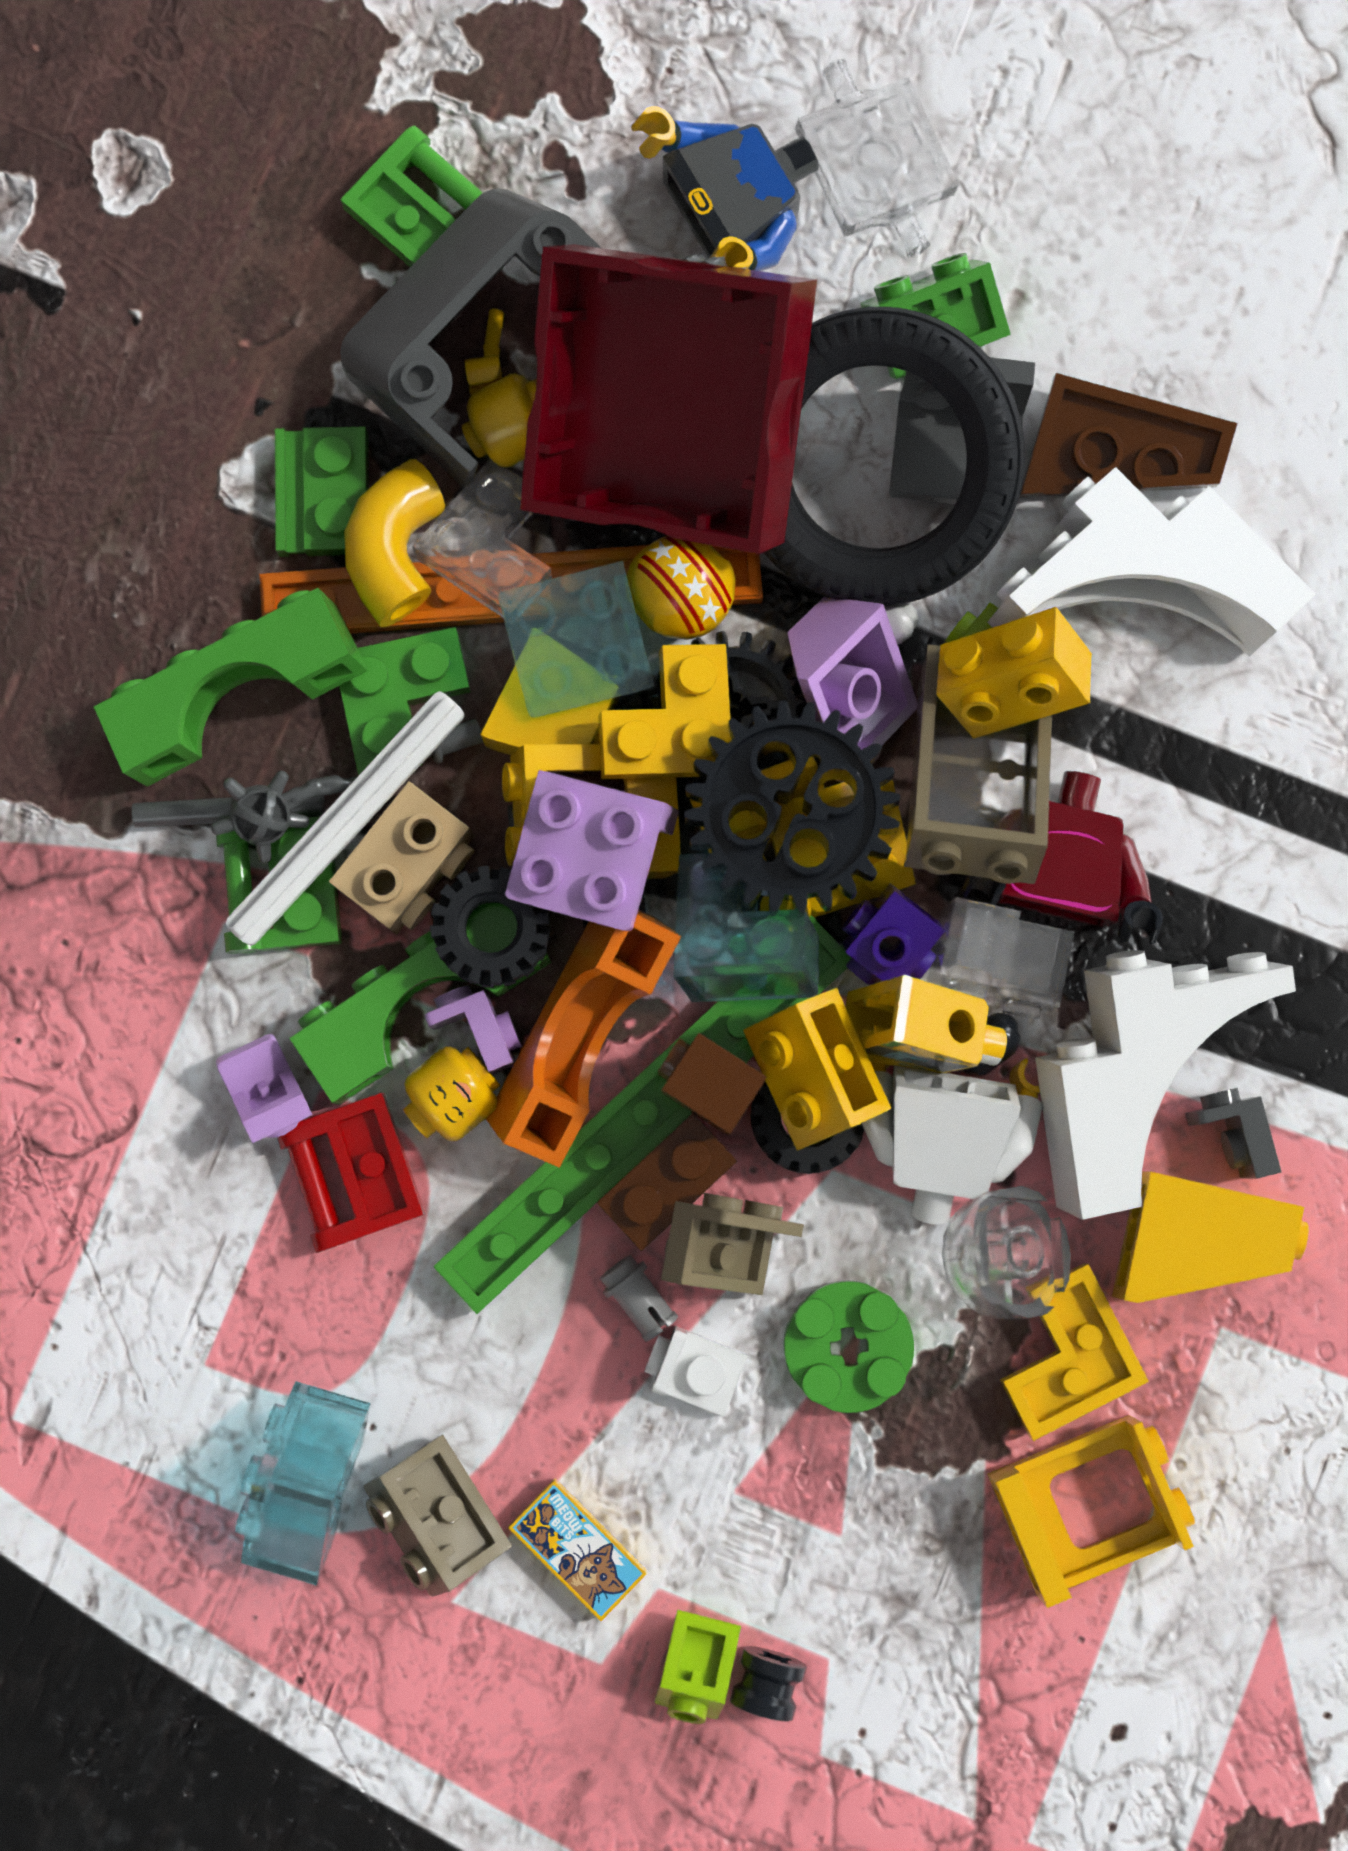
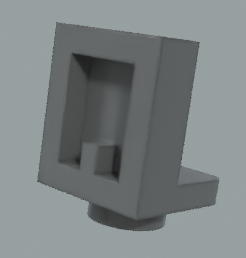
[1185,1088,1282,1179]

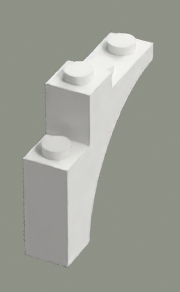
[987,467,1316,657]
[1035,950,1296,1220]

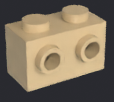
[329,781,475,935]

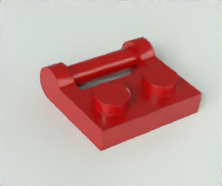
[277,1092,426,1253]

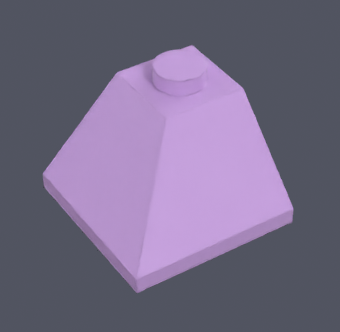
[787,597,918,782]

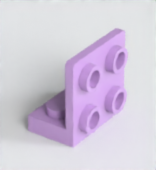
[505,770,679,931]

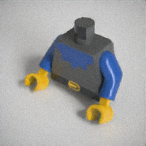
[631,106,819,271]

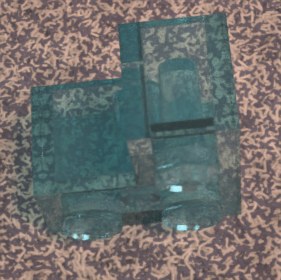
[673,853,819,1002]
[235,1381,371,1586]

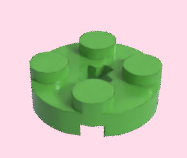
[783,1280,914,1413]

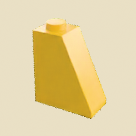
[1112,1171,1309,1303]

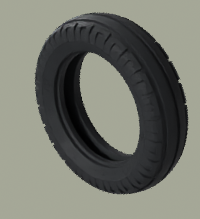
[763,306,1025,606]

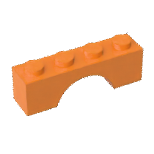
[486,909,682,1168]

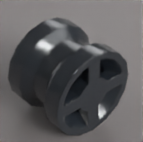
[730,1646,807,1721]

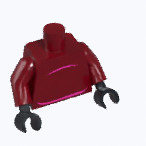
[959,771,1163,945]

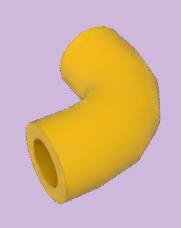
[344,459,445,627]

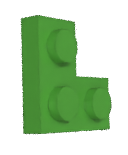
[340,627,471,775]

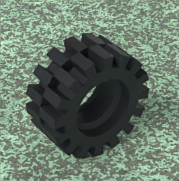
[430,866,552,988]

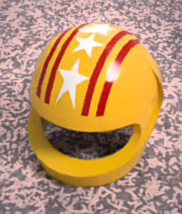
[625,535,735,640]

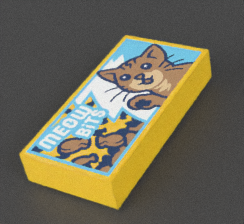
[508,1478,647,1621]

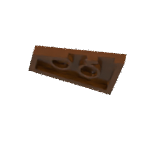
[1019,373,1238,498]

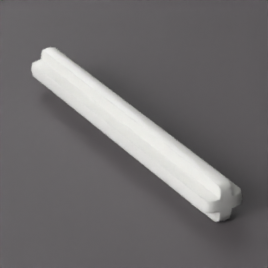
[226,691,464,946]

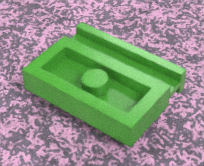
[275,427,369,557]

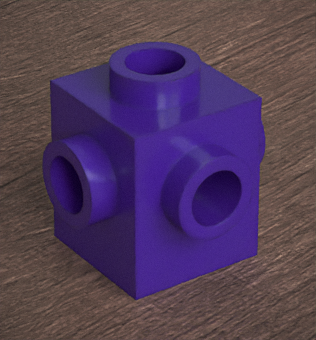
[842,883,945,985]

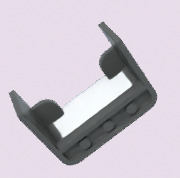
[341,189,601,490]

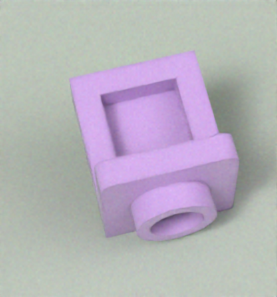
[424,985,522,1074]
[216,1034,312,1144]

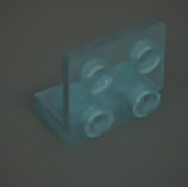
[498,561,654,718]

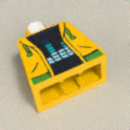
[845,975,1007,1073]

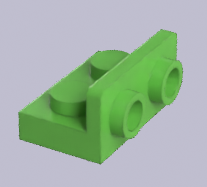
[860,253,1011,379]

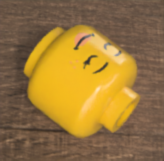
[403,1046,501,1141]

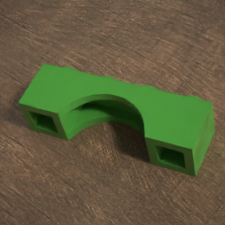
[94,587,368,787]
[289,903,552,1105]

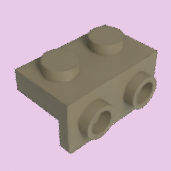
[661,1193,804,1295]

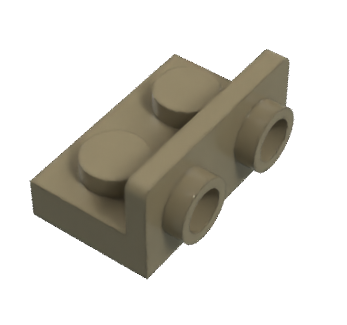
[363,1435,512,1597]

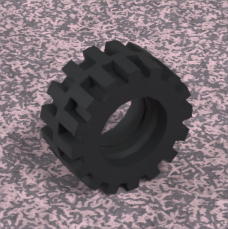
[750,1081,864,1174]

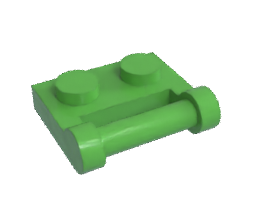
[340,126,483,267]
[216,816,342,954]

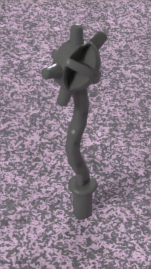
[211,719,483,863]

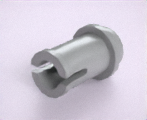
[600,1255,678,1342]

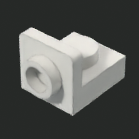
[644,1326,748,1417]

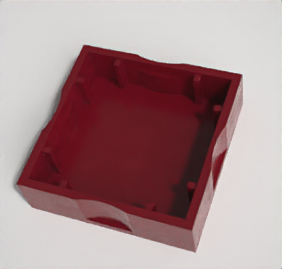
[520,244,818,554]

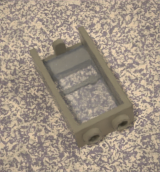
[904,644,1052,884]

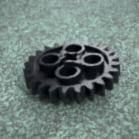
[684,701,901,917]

